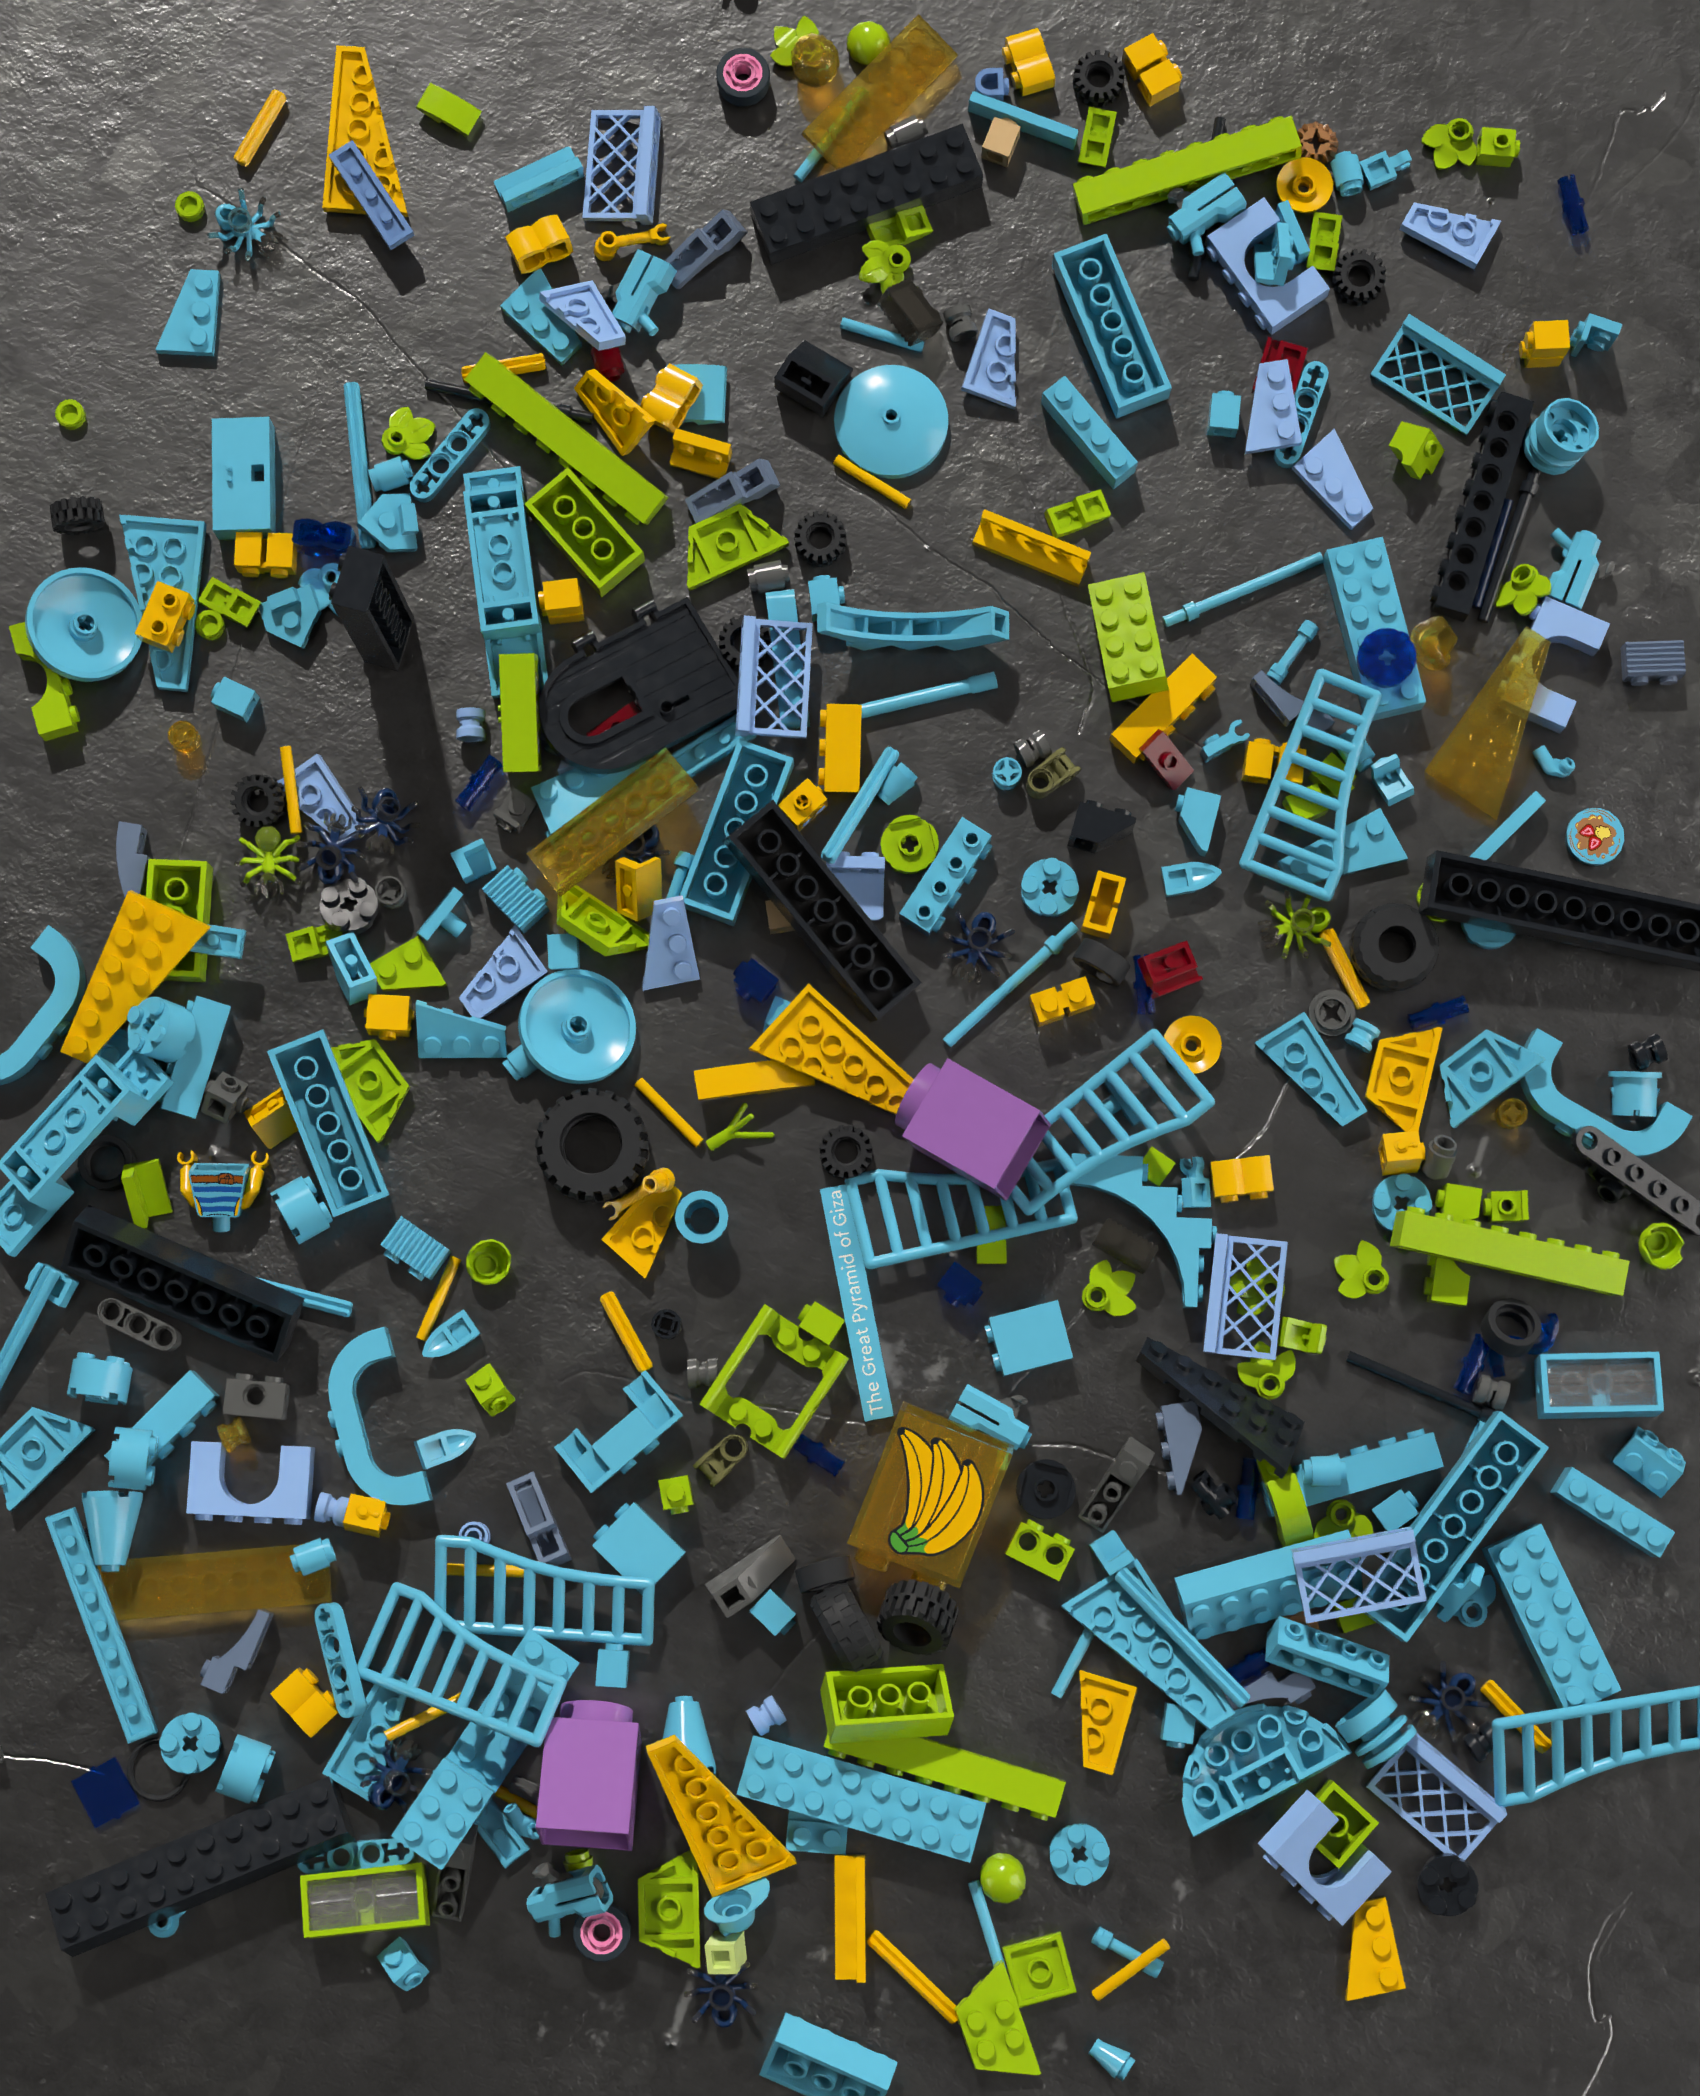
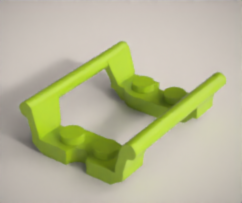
[700,1304,849,1459]

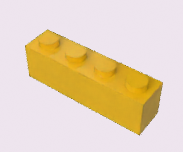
[1109,653,1217,764]

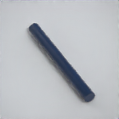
[1471,499,1514,609]

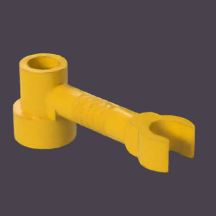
[593,224,670,261]
[602,1168,675,1220]

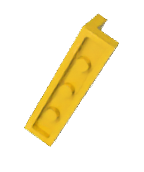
[972,509,1091,587]
[835,1854,866,1983]

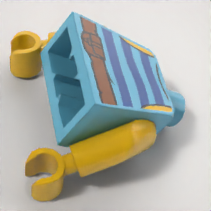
[177,1150,270,1232]

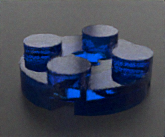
[1356,628,1416,688]

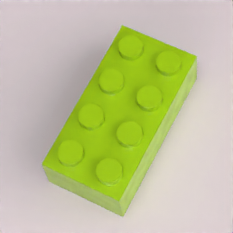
[524,467,645,598]
[1088,572,1169,702]
[146,859,213,982]
[820,1664,954,1744]

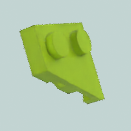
[369,936,447,991]

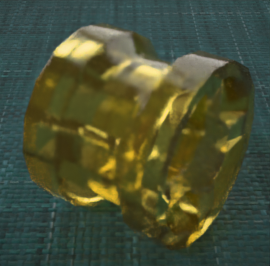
[168,721,201,754]
[1494,1098,1528,1130]
[217,1416,252,1453]

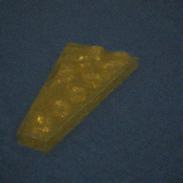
[1425,626,1551,820]

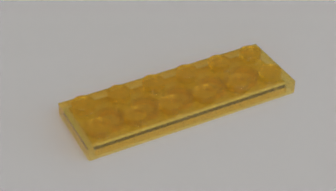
[802,14,958,170]
[527,747,700,897]

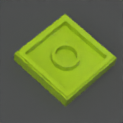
[1002,1931,1077,2008]

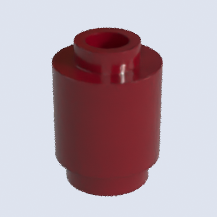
[590,346,625,382]

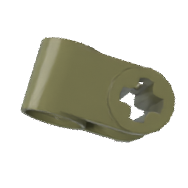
[1025,747,1081,799]
[693,1434,748,1488]

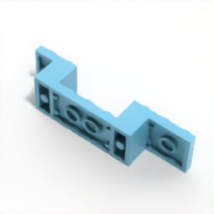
[463,466,548,699]
[0,1049,174,1258]
[391,1629,580,1870]

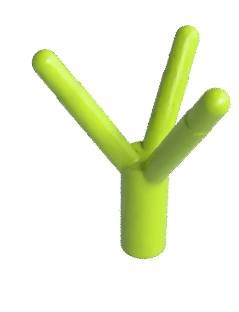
[706,1103,775,1151]

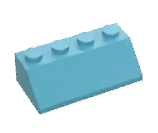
[759,2013,898,2096]

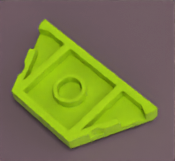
[687,503,789,591]
[557,877,650,956]
[331,1039,410,1143]
[638,1849,701,1968]
[954,1960,1041,2075]

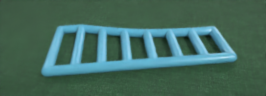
[1239,669,1382,902]
[1010,1029,1215,1215]
[845,1158,1078,1269]
[434,1535,655,1646]
[357,1582,567,1747]
[1492,1685,1700,1807]

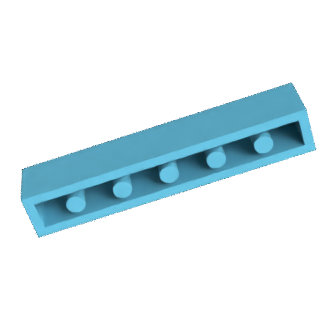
[1258,1428,1444,1517]

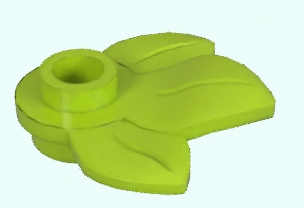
[770,16,821,68]
[1421,118,1477,170]
[858,240,911,297]
[381,407,435,460]
[1496,564,1551,616]
[1333,1240,1389,1298]
[1230,1258,1285,1316]
[1082,1260,1136,1316]
[1237,1341,1296,1400]
[1314,1499,1373,1538]

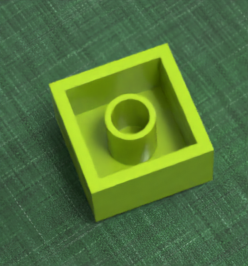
[1314,1779,1379,1868]

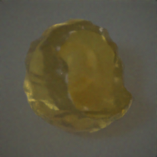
[791,33,840,88]
[1410,616,1458,671]

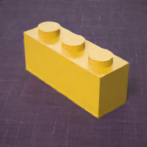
[818,704,862,792]

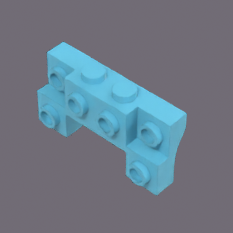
[554,1370,684,1493]

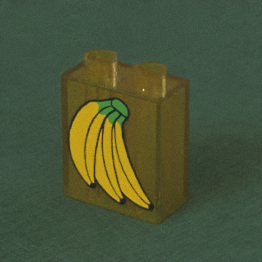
[847,1401,1014,1591]

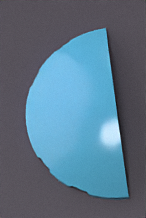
[1182,1704,1352,1837]

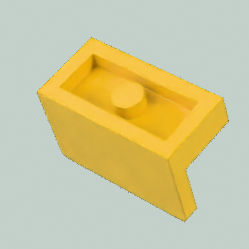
[615,857,662,922]
[244,1087,298,1149]

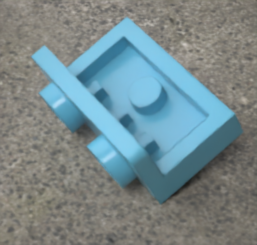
[1253,222,1295,286]
[1613,1426,1686,1498]

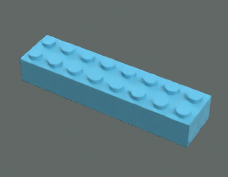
[1353,1411,1549,1643]
[736,1735,986,1863]

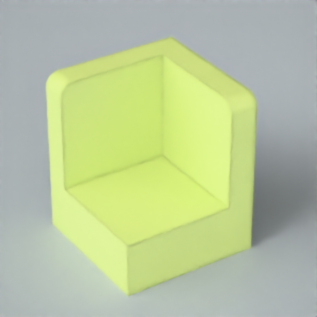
[705,1931,747,1974]

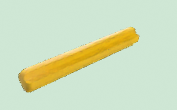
[867,1930,958,2024]

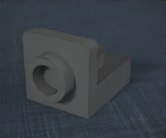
[493,788,538,834]

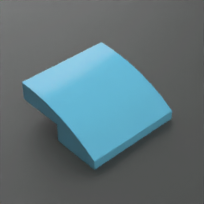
[666,364,727,425]

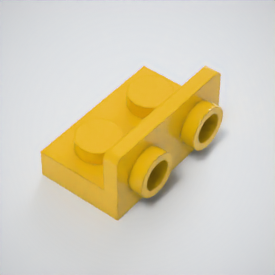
[670,428,732,479]

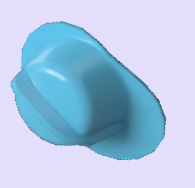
[704,1877,770,1936]

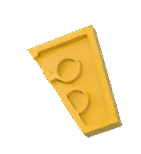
[574,369,656,456]
[601,1186,683,1279]
[1079,1670,1138,1775]
[1345,1896,1406,2001]

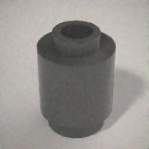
[884,115,928,150]
[747,560,790,594]
[1421,1135,1458,1180]

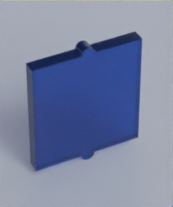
[71,1757,140,1828]

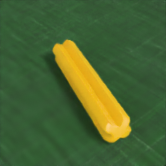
[234,89,286,167]
[461,353,546,383]
[1319,928,1370,1010]
[600,1291,653,1373]
[1480,1680,1552,1754]

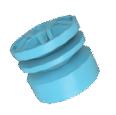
[1522,398,1599,475]
[1335,1689,1417,1769]

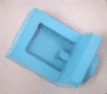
[1371,754,1414,806]
[24,1262,79,1308]
[376,1936,429,1991]

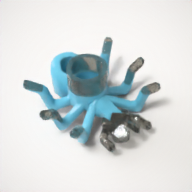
[207,188,283,261]

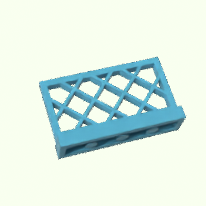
[1370,314,1506,436]

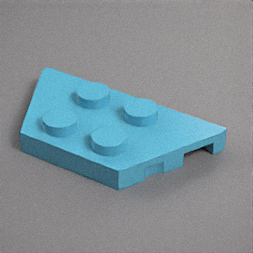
[1440,1029,1545,1128]
[0,1407,95,1512]

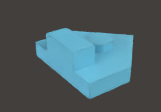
[356,493,419,552]
[259,584,322,649]
[1436,1563,1485,1622]

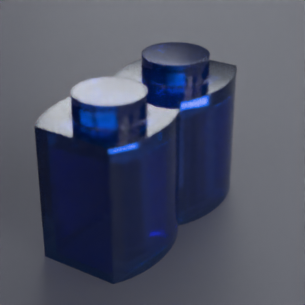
[292,519,357,559]

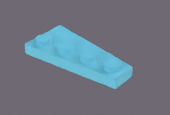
[1277,808,1408,883]
[1255,1012,1367,1127]
[322,1667,408,1801]

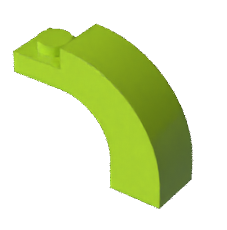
[1256,1459,1315,1548]

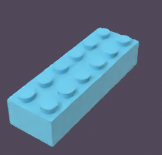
[1052,233,1172,419]
[1323,537,1426,721]
[680,739,794,926]
[267,1029,389,1217]
[1481,1524,1621,1708]
[1174,1530,1363,1640]

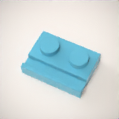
[786,1810,848,1855]

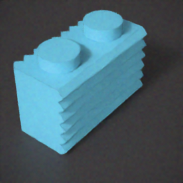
[482,865,549,934]
[381,1216,452,1281]

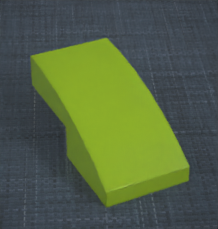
[415,83,482,137]
[1078,107,1117,168]
[867,205,933,246]
[1306,211,1343,272]
[1044,489,1111,538]
[198,577,262,628]
[285,925,342,962]
[975,1206,1007,1264]

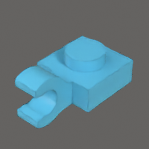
[1360,150,1412,191]
[1200,720,1250,763]
[1180,1157,1211,1208]

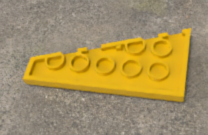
[322,45,409,217]
[60,890,212,1063]
[749,983,914,1115]
[646,1735,797,1898]

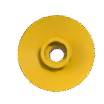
[1276,157,1333,213]
[1164,1016,1222,1074]

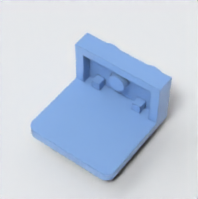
[826,851,885,921]

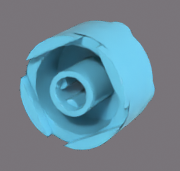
[127,997,195,1063]
[270,1176,333,1245]
[67,1352,133,1405]
[108,1427,159,1491]
[215,1734,276,1804]

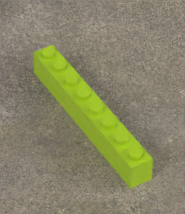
[1073,115,1302,225]
[464,352,669,525]
[1390,1206,1630,1296]
[823,1732,1066,1821]

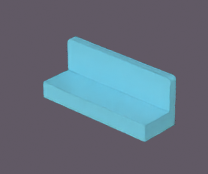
[494,146,584,212]

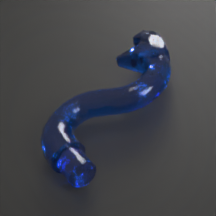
[1489,1313,1559,1378]

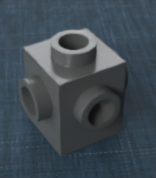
[201,1072,249,1124]

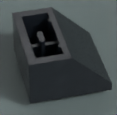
[774,340,853,417]
[1067,800,1137,854]

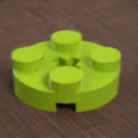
[881,815,939,874]

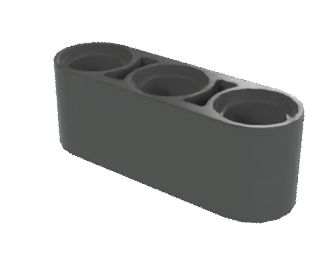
[97,1298,182,1352]

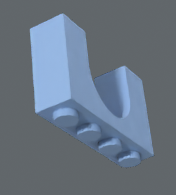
[1206,197,1330,335]
[1495,596,1610,734]
[186,1441,315,1525]
[1257,1790,1392,1926]

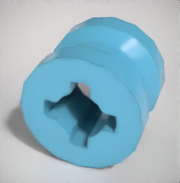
[992,757,1022,790]
[1344,1018,1381,1053]

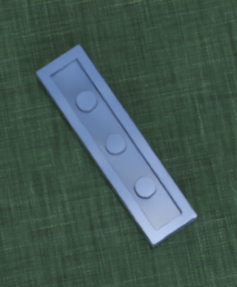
[329,140,415,250]

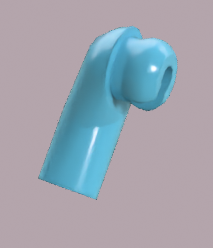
[1532,745,1575,777]
[503,1803,539,1840]

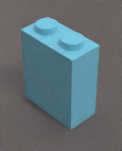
[984,1300,1073,1377]
[592,1502,686,1596]

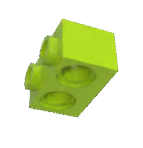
[1004,1519,1075,1581]

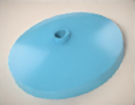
[834,365,948,479]
[25,568,142,682]
[518,969,636,1084]

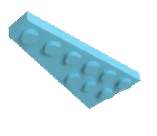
[119,514,207,692]
[1061,1559,1235,1730]

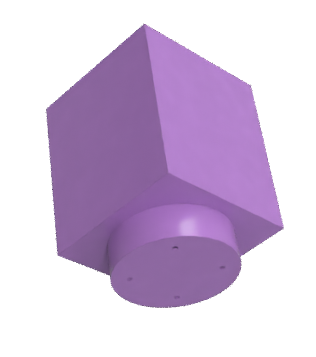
[895,1058,1051,1201]
[536,1700,642,1851]

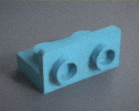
[1570,313,1622,357]

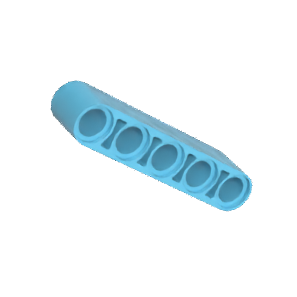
[765,589,810,730]

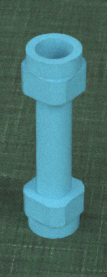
[1266,620,1319,685]
[666,851,694,898]
[1091,1926,1164,1978]

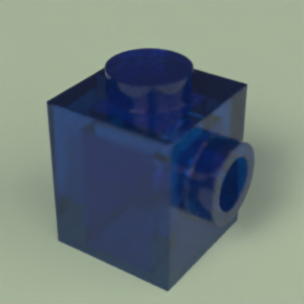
[733,958,780,1006]
[936,1261,984,1308]

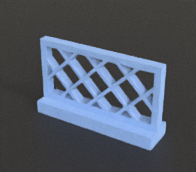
[582,106,661,225]
[735,615,813,739]
[1203,1233,1288,1361]
[1291,1526,1427,1624]
[1366,1732,1507,1860]

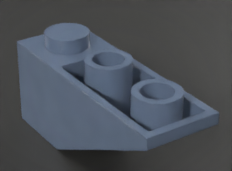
[1155,1401,1202,1495]

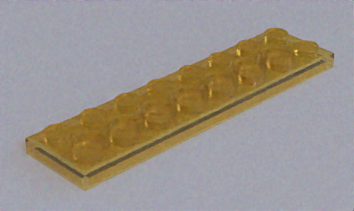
[97,1544,332,1621]

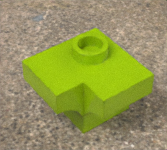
[1388,421,1445,480]

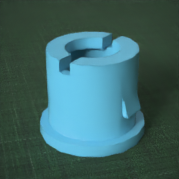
[1608,1071,1662,1117]
[675,1190,729,1244]

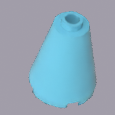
[82,1491,143,1572]
[657,1696,717,1779]

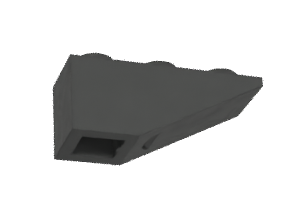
[1078,1437,1155,1533]
[705,1535,796,1618]
[432,1824,478,1922]

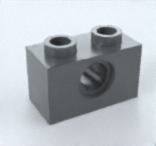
[223,1373,291,1420]

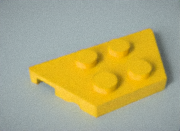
[1364,1027,1443,1132]

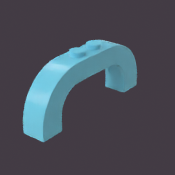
[0,925,86,1085]
[1520,1028,1693,1158]
[328,1327,433,1506]

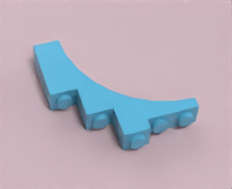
[817,602,1009,651]
[1071,1153,1217,1309]

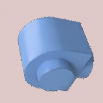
[974,68,1009,102]

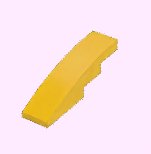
[694,1060,815,1101]

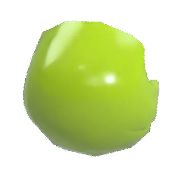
[847,21,891,65]
[1638,1222,1684,1270]
[466,1239,511,1285]
[980,1853,1026,1904]

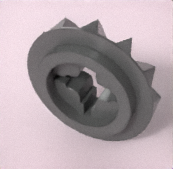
[1308,990,1355,1036]

